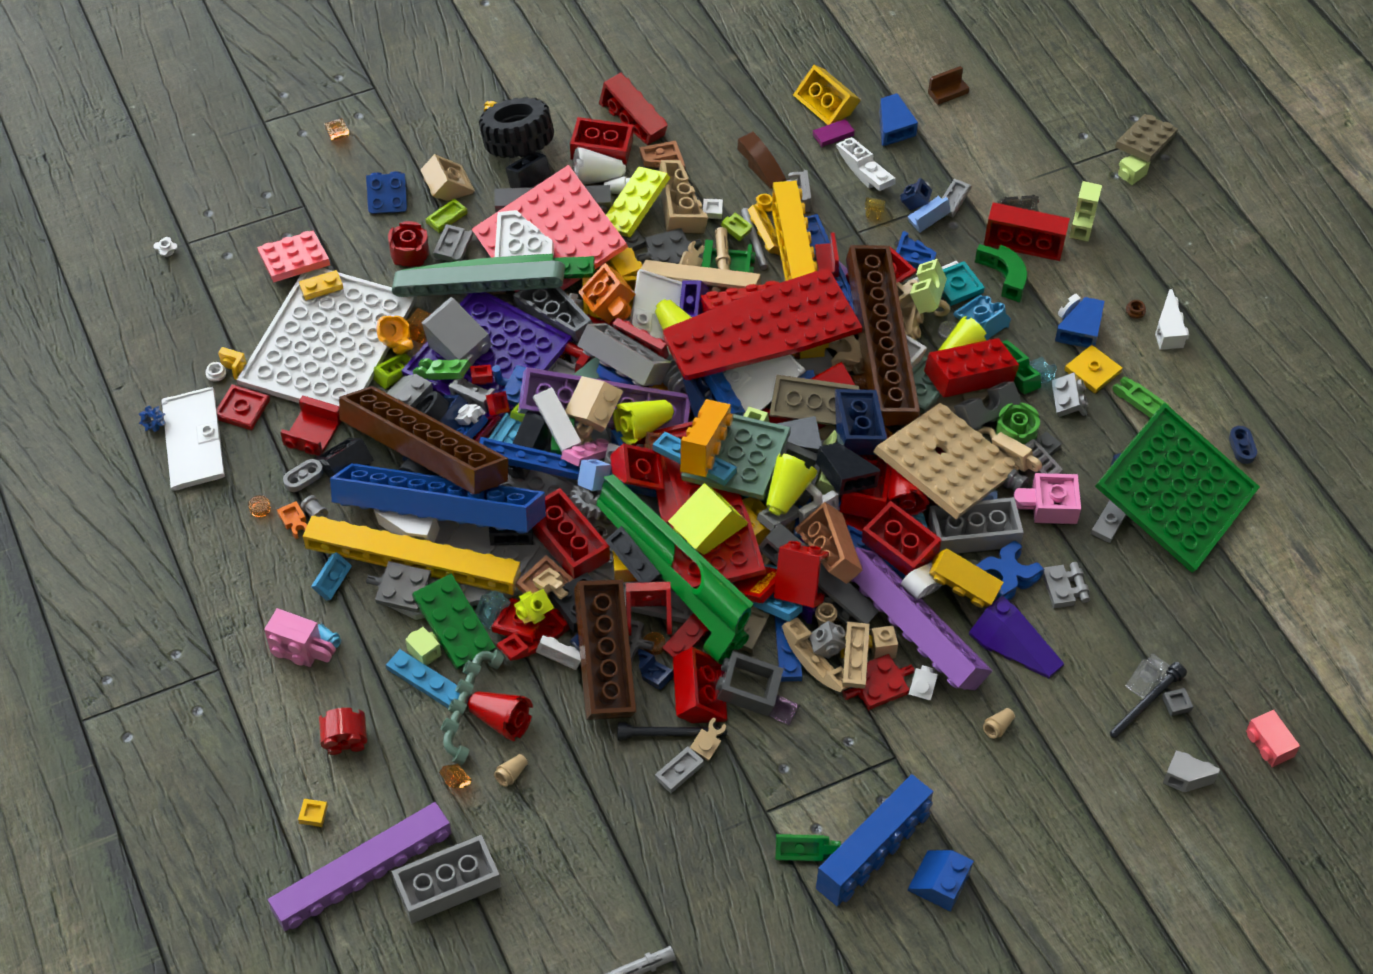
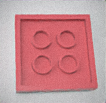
[257,230,330,283]

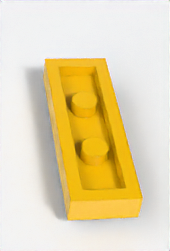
[748,205,780,256]

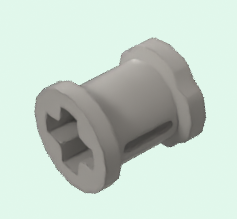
[300,495,329,517]

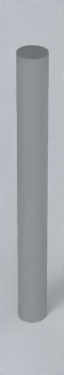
[741,208,768,270]

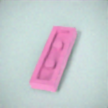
[561,439,609,466]

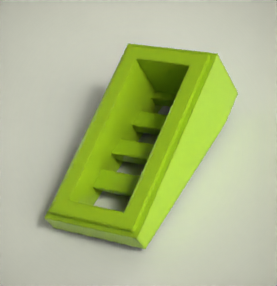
[373,353,412,389]

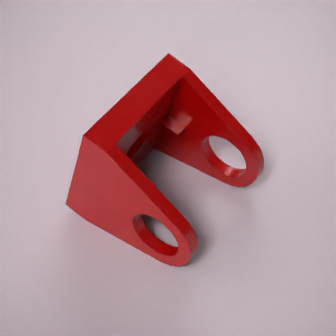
[626,582,672,636]

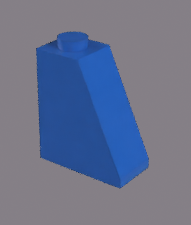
[879,93,918,146]
[1055,297,1105,348]

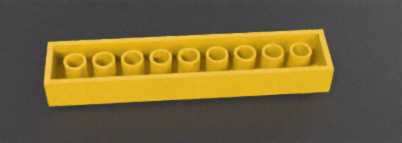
[772,181,829,359]

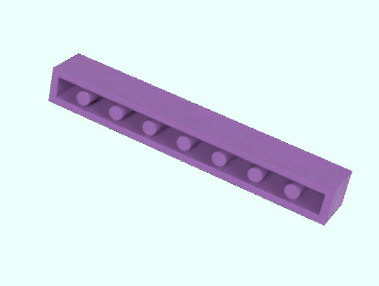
[268,802,451,931]

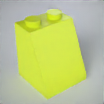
[668,483,748,555]

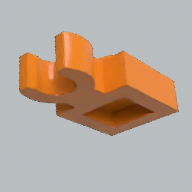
[277,501,307,539]

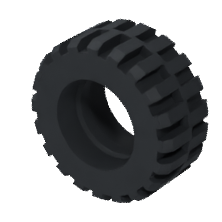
[479,97,554,158]

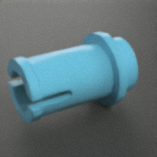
[318,624,341,648]

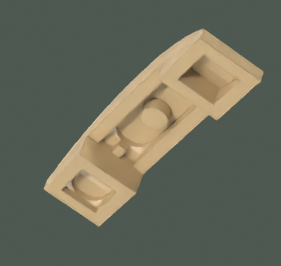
[782,617,849,692]

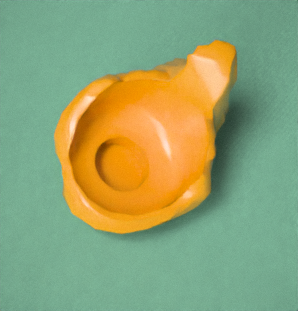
[376,316,414,355]

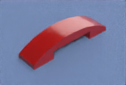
[497,608,570,661]

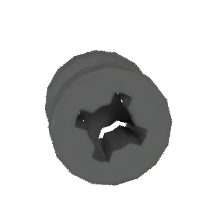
[1003,469,1029,492]

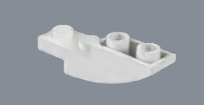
[836,137,895,191]

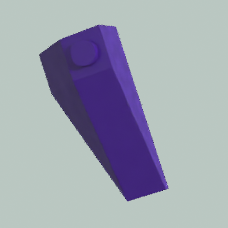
[968,596,1064,679]

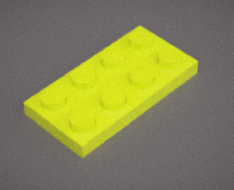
[606,167,670,238]

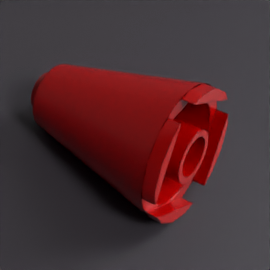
[886,467,929,516]
[467,691,533,741]

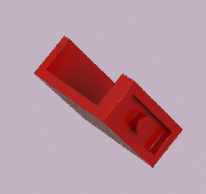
[280,395,341,456]
[774,541,829,608]

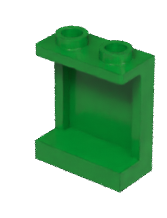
[702,240,756,273]

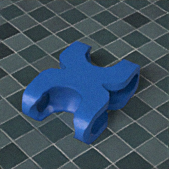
[976,541,1045,601]

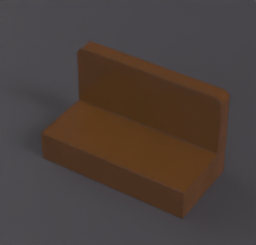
[928,66,969,105]

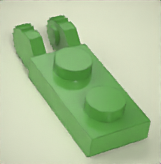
[413,358,471,380]
[1112,377,1170,418]

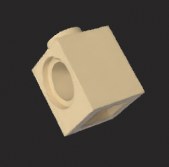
[871,626,898,659]

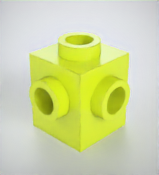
[514,589,554,624]

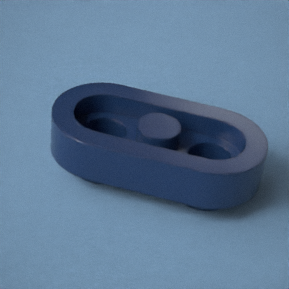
[1229,426,1257,464]

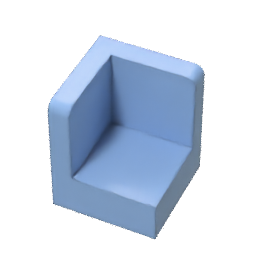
[578,459,611,491]

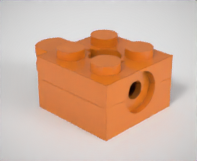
[578,263,636,324]

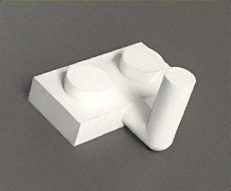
[798,483,839,523]

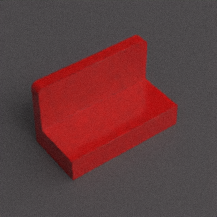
[815,233,839,277]

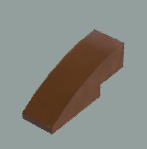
[737,131,786,189]

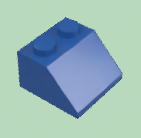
[907,850,974,912]

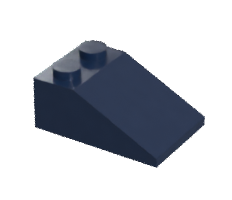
[835,389,887,455]

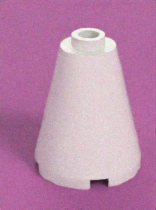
[573,147,626,185]

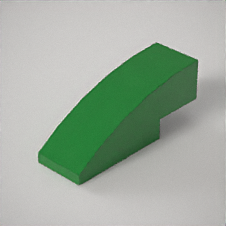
[1002,340,1041,394]

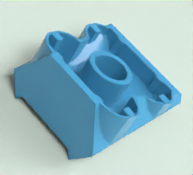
[953,294,1011,341]

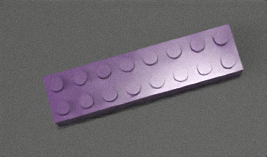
[518,367,690,430]
[851,547,993,690]

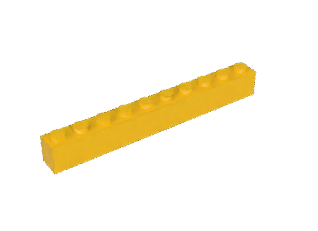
[303,516,521,595]

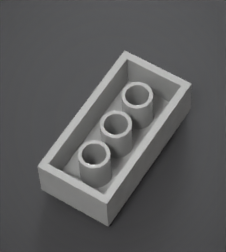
[577,323,672,387]
[927,497,1024,554]
[392,835,501,924]

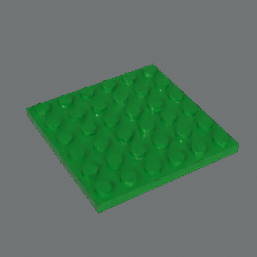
[1095,402,1260,573]

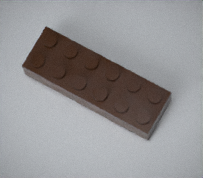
[574,579,636,720]

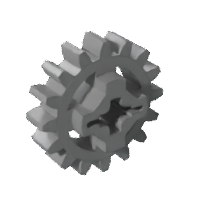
[569,485,607,520]

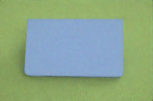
[908,196,951,233]

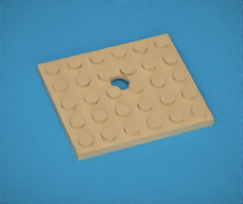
[874,403,1019,519]

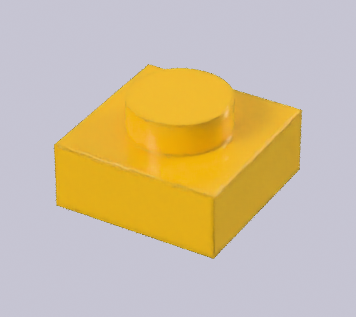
[298,799,328,827]

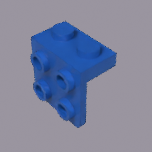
[366,171,407,214]

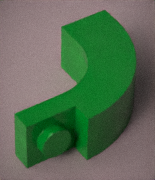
[975,244,1027,302]

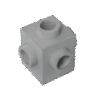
[810,621,846,659]

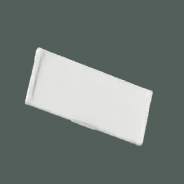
[630,269,682,354]
[690,355,806,416]
[162,387,225,491]

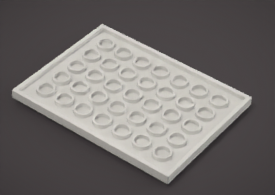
[237,268,417,406]

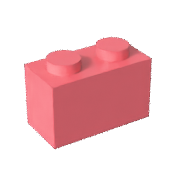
[1246,710,1300,767]

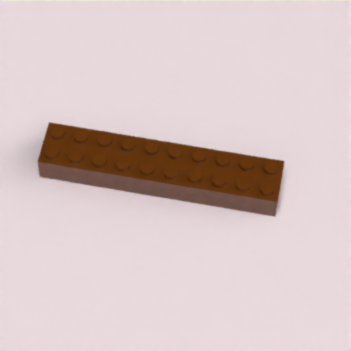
[846,245,920,426]
[339,386,508,494]

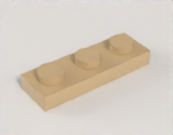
[842,622,870,688]

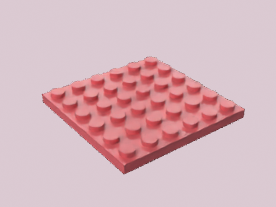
[472,165,628,293]

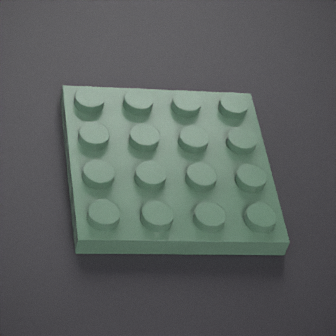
[681,413,791,500]

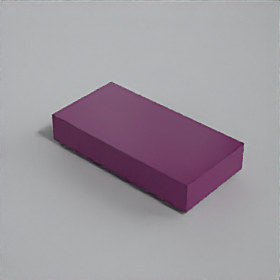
[813,119,855,147]

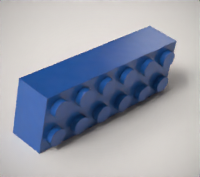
[816,774,934,907]

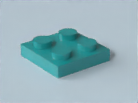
[942,261,985,306]

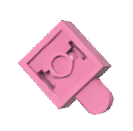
[1014,473,1081,524]
[264,608,336,667]

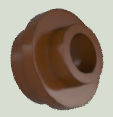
[1126,300,1146,318]

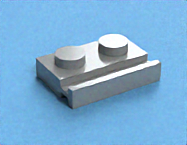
[433,224,473,262]

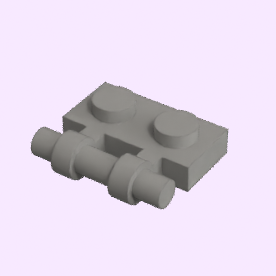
[1043,562,1090,609]

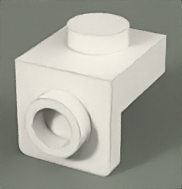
[909,665,938,700]

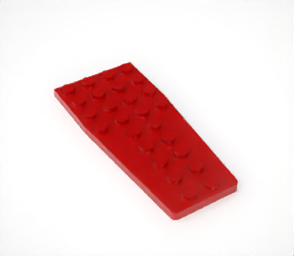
[663,267,862,380]
[646,421,766,589]

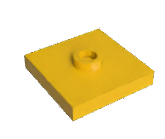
[1064,345,1123,393]

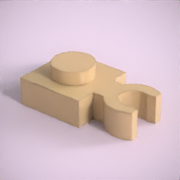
[679,241,705,266]
[690,718,726,762]

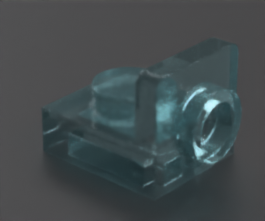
[1029,357,1057,384]
[475,591,511,629]

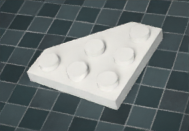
[495,210,555,257]

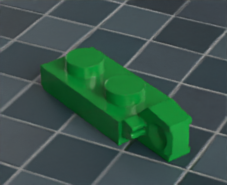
[775,834,841,861]

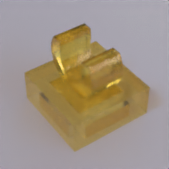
[865,197,886,220]

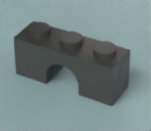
[954,382,1022,431]

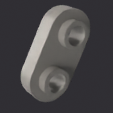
[283,459,323,492]

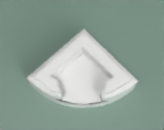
[1058,293,1081,319]

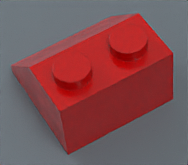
[610,443,664,491]

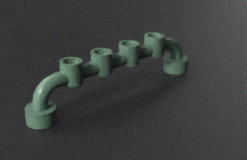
[441,650,505,765]

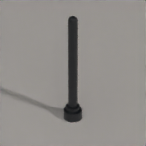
[1110,662,1187,738]
[618,722,727,741]

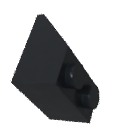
[314,438,374,478]

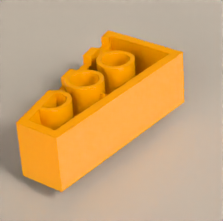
[680,399,734,477]

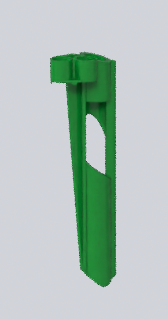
[597,474,754,664]

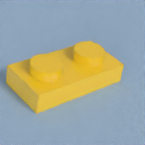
[298,270,344,301]

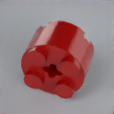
[388,221,429,267]
[319,708,367,755]

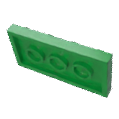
[412,573,496,670]

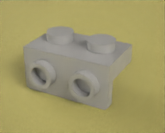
[1051,373,1088,417]

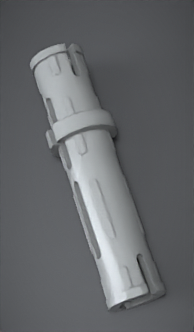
[604,945,676,974]

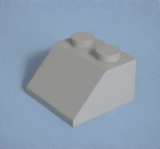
[387,374,433,408]

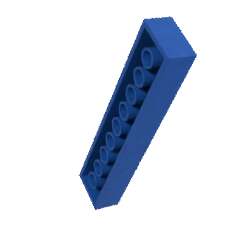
[330,463,546,533]

